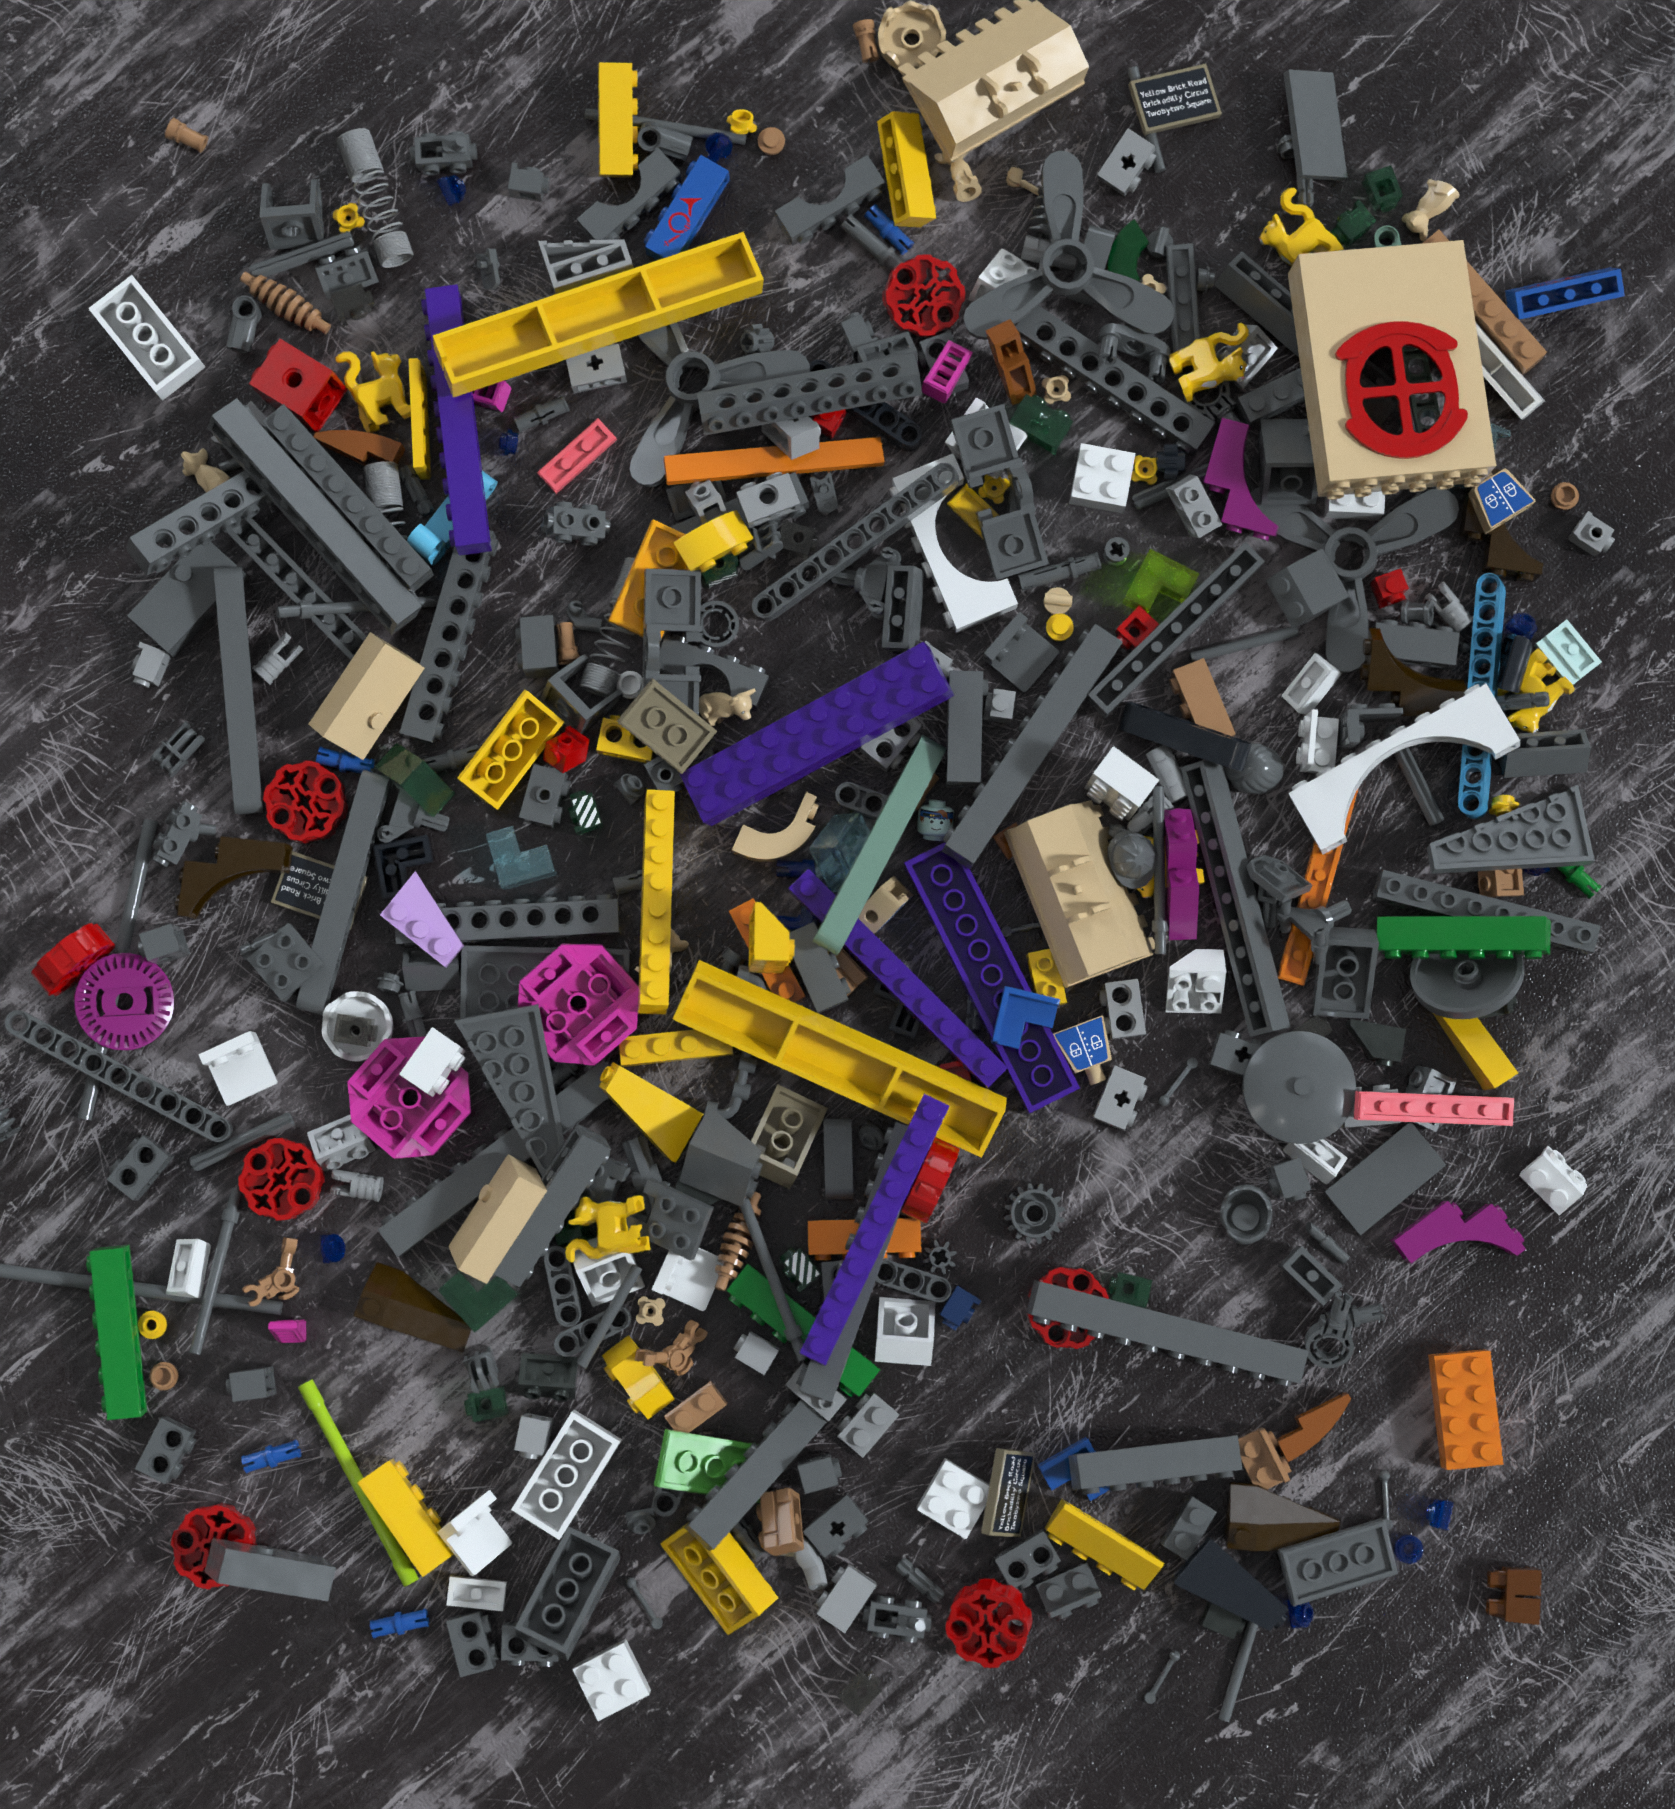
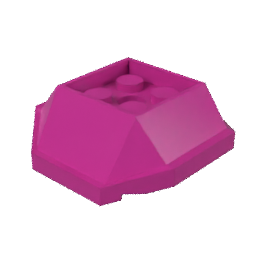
[518,944,639,1066]
[347,1037,471,1159]

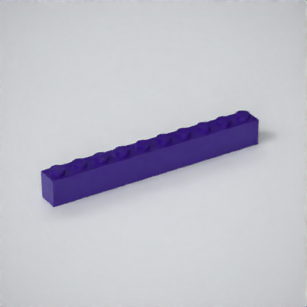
[421,284,492,556]
[788,869,1008,1089]
[799,1094,950,1366]

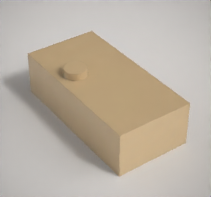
[309,632,425,760]
[448,1154,547,1284]

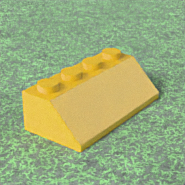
[457,689,564,810]
[748,902,795,973]
[357,1459,454,1577]
[1044,1499,1164,1590]
[660,1522,778,1635]

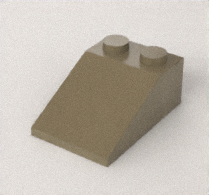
[751,1084,828,1189]

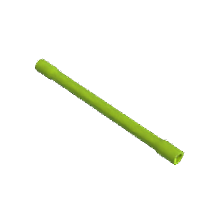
[298,1379,419,1587]

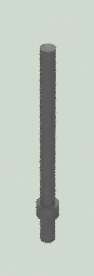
[584,108,747,145]
[276,595,440,619]
[1152,786,1169,954]
[189,1188,242,1355]
[740,1198,808,1362]

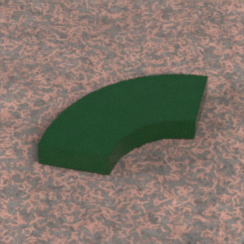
[1108,219,1150,282]

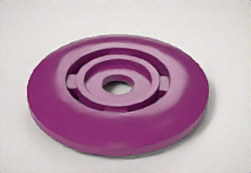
[74,953,174,1050]

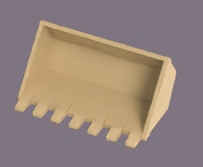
[898,0,1089,164]
[1004,800,1155,988]

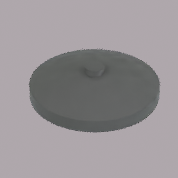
[1410,954,1524,1019]
[1242,1031,1356,1144]

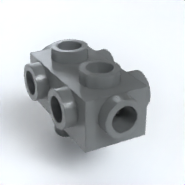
[410,131,477,175]
[541,502,610,546]
[152,801,216,867]
[862,1595,932,1642]

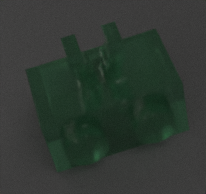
[1009,394,1073,455]

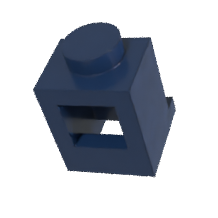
[939,1285,982,1331]

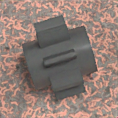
[740,324,774,355]
[923,1240,957,1274]

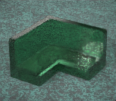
[375,743,455,817]
[438,1271,520,1333]

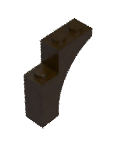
[1459,469,1543,583]
[1360,628,1467,716]
[175,836,293,920]

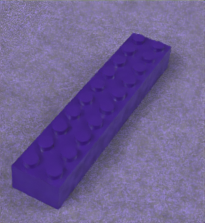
[680,642,955,826]
[904,843,1080,1114]

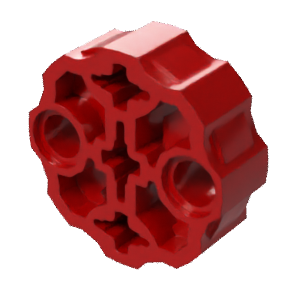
[882,254,965,337]
[263,760,348,844]
[31,923,115,996]
[901,1137,960,1224]
[238,1138,325,1220]
[1027,1267,1109,1349]
[171,1503,257,1589]
[946,1578,1032,1668]

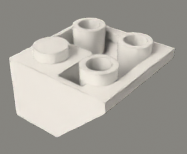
[1165,949,1226,1014]

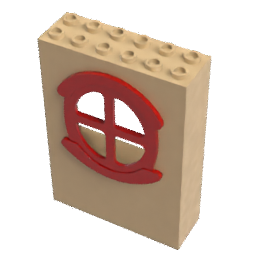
[1288,240,1496,500]

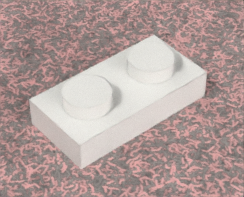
[447,1576,507,1611]

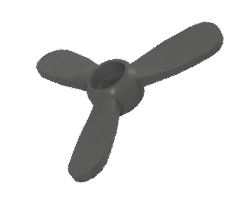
[964,151,1174,340]
[630,322,811,487]
[1250,487,1459,673]

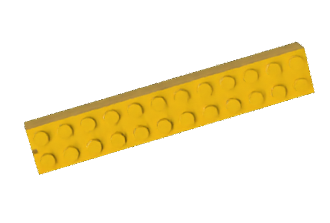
[433,232,764,398]
[673,960,1007,1158]

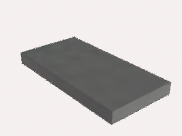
[1283,70,1347,181]
[1324,1122,1446,1236]
[1277,1518,1398,1606]

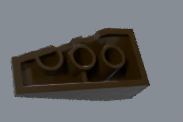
[354,1262,473,1352]
[1224,1482,1340,1551]

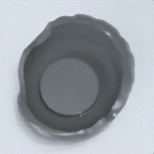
[1223,742,1284,795]
[1220,1184,1273,1245]

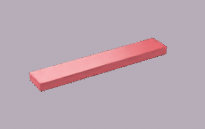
[1354,1091,1514,1126]

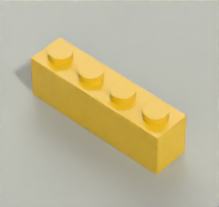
[598,62,638,178]
[877,111,936,227]
[619,1029,734,1067]

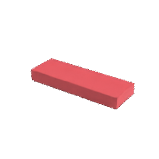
[537,418,617,494]

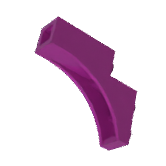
[1204,418,1279,541]
[1164,808,1199,940]
[1389,1201,1526,1264]

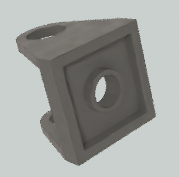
[260,179,324,250]
[540,654,623,735]

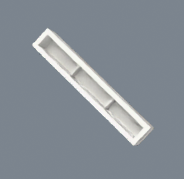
[1475,322,1545,419]

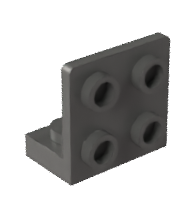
[982,612,1059,693]
[1339,703,1403,750]
[247,923,324,1004]

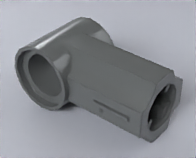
[637,121,692,161]
[226,296,262,354]

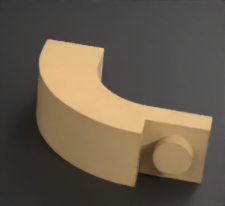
[732,792,819,862]

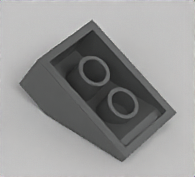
[1313,927,1379,1019]

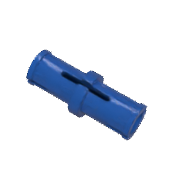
[864,204,914,255]
[316,747,375,774]
[241,1439,301,1473]
[370,1609,430,1638]

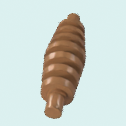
[240,272,331,334]
[714,1192,761,1291]

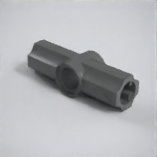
[622,1136,663,1217]

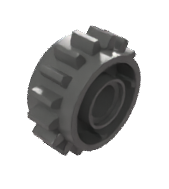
[1004,1183,1065,1244]

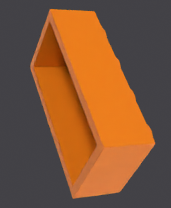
[1428,1349,1503,1470]

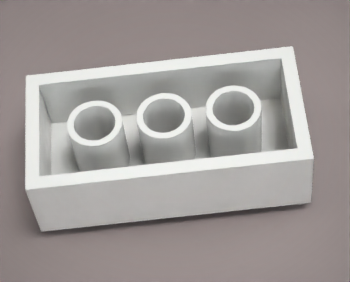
[88,275,205,401]
[1085,746,1159,821]
[511,1410,622,1540]

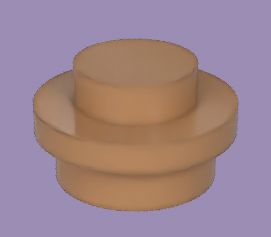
[758,127,785,155]
[1551,482,1579,510]
[150,1362,178,1390]

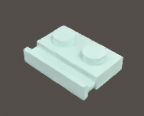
[1534,620,1602,685]

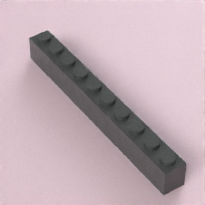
[207,398,422,635]
[942,624,1123,870]
[1181,760,1291,1037]
[378,1060,610,1257]
[796,1122,908,1403]
[1026,1280,1308,1387]

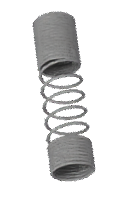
[336,128,414,268]
[363,461,415,594]
[579,557,635,698]

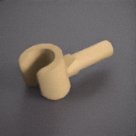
[1006,167,1039,196]

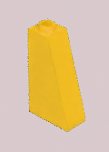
[1433,1013,1518,1090]
[599,1062,704,1163]

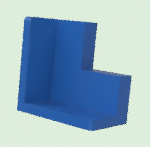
[991,986,1060,1049]
[1037,1437,1112,1501]

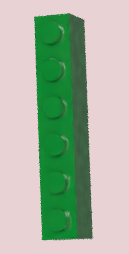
[1377,916,1551,959]
[86,1245,147,1420]
[727,1264,880,1397]

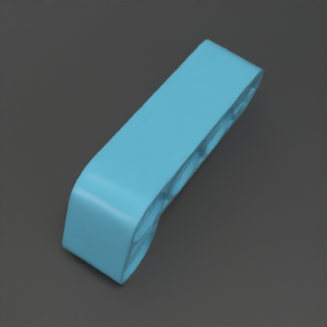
[407,470,497,566]

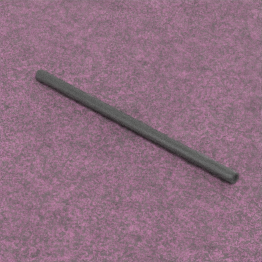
[78,819,158,1121]
[0,1264,283,1315]

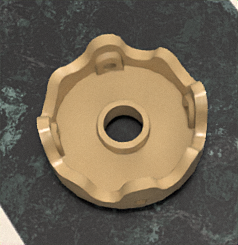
[878,1,946,70]

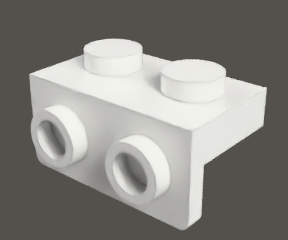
[1519,1146,1587,1215]

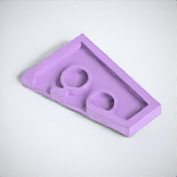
[380,872,464,968]

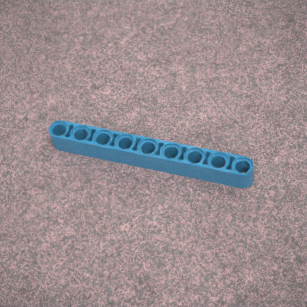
[1458,573,1506,820]

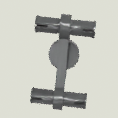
[832,547,903,621]
[377,773,449,843]
[1276,899,1352,965]

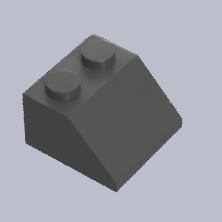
[1266,549,1350,628]

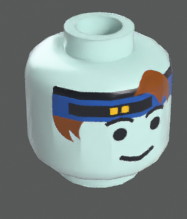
[917,800,954,841]

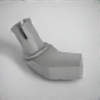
[771,1537,828,1591]

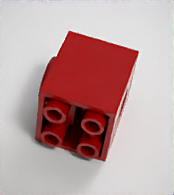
[249,339,348,432]

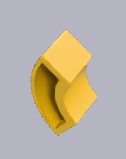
[673,510,754,572]
[602,1335,675,1419]

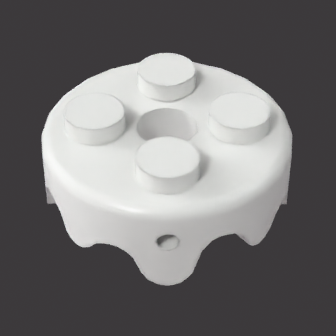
[322,991,393,1062]

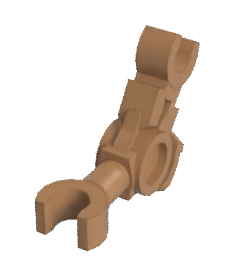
[242,1237,300,1306]
[635,1320,708,1376]

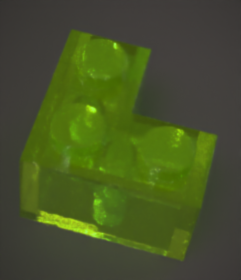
[1122,549,1199,613]

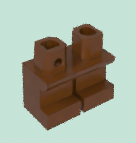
[1486,1566,1542,1625]

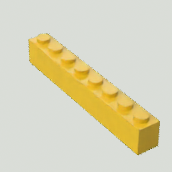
[638,790,675,1015]

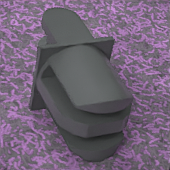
[738,521,783,570]
[150,721,206,777]
[463,1346,499,1394]

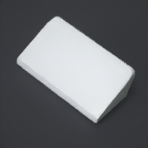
[1282,653,1342,715]
[1283,1139,1348,1184]
[166,1239,211,1298]

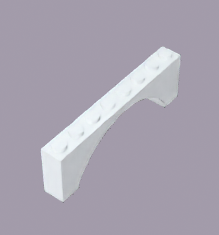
[1289,684,1520,855]

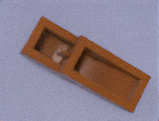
[986,319,1037,406]
[313,430,405,466]
[1276,1392,1351,1462]

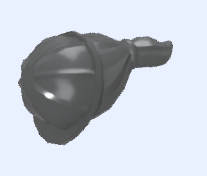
[1108,824,1156,889]

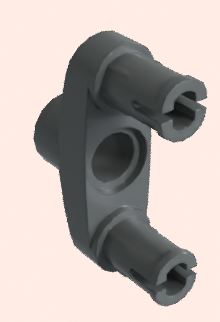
[1099,323,1170,384]

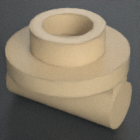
[1044,587,1073,615]

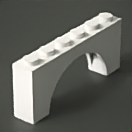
[889,454,1018,634]

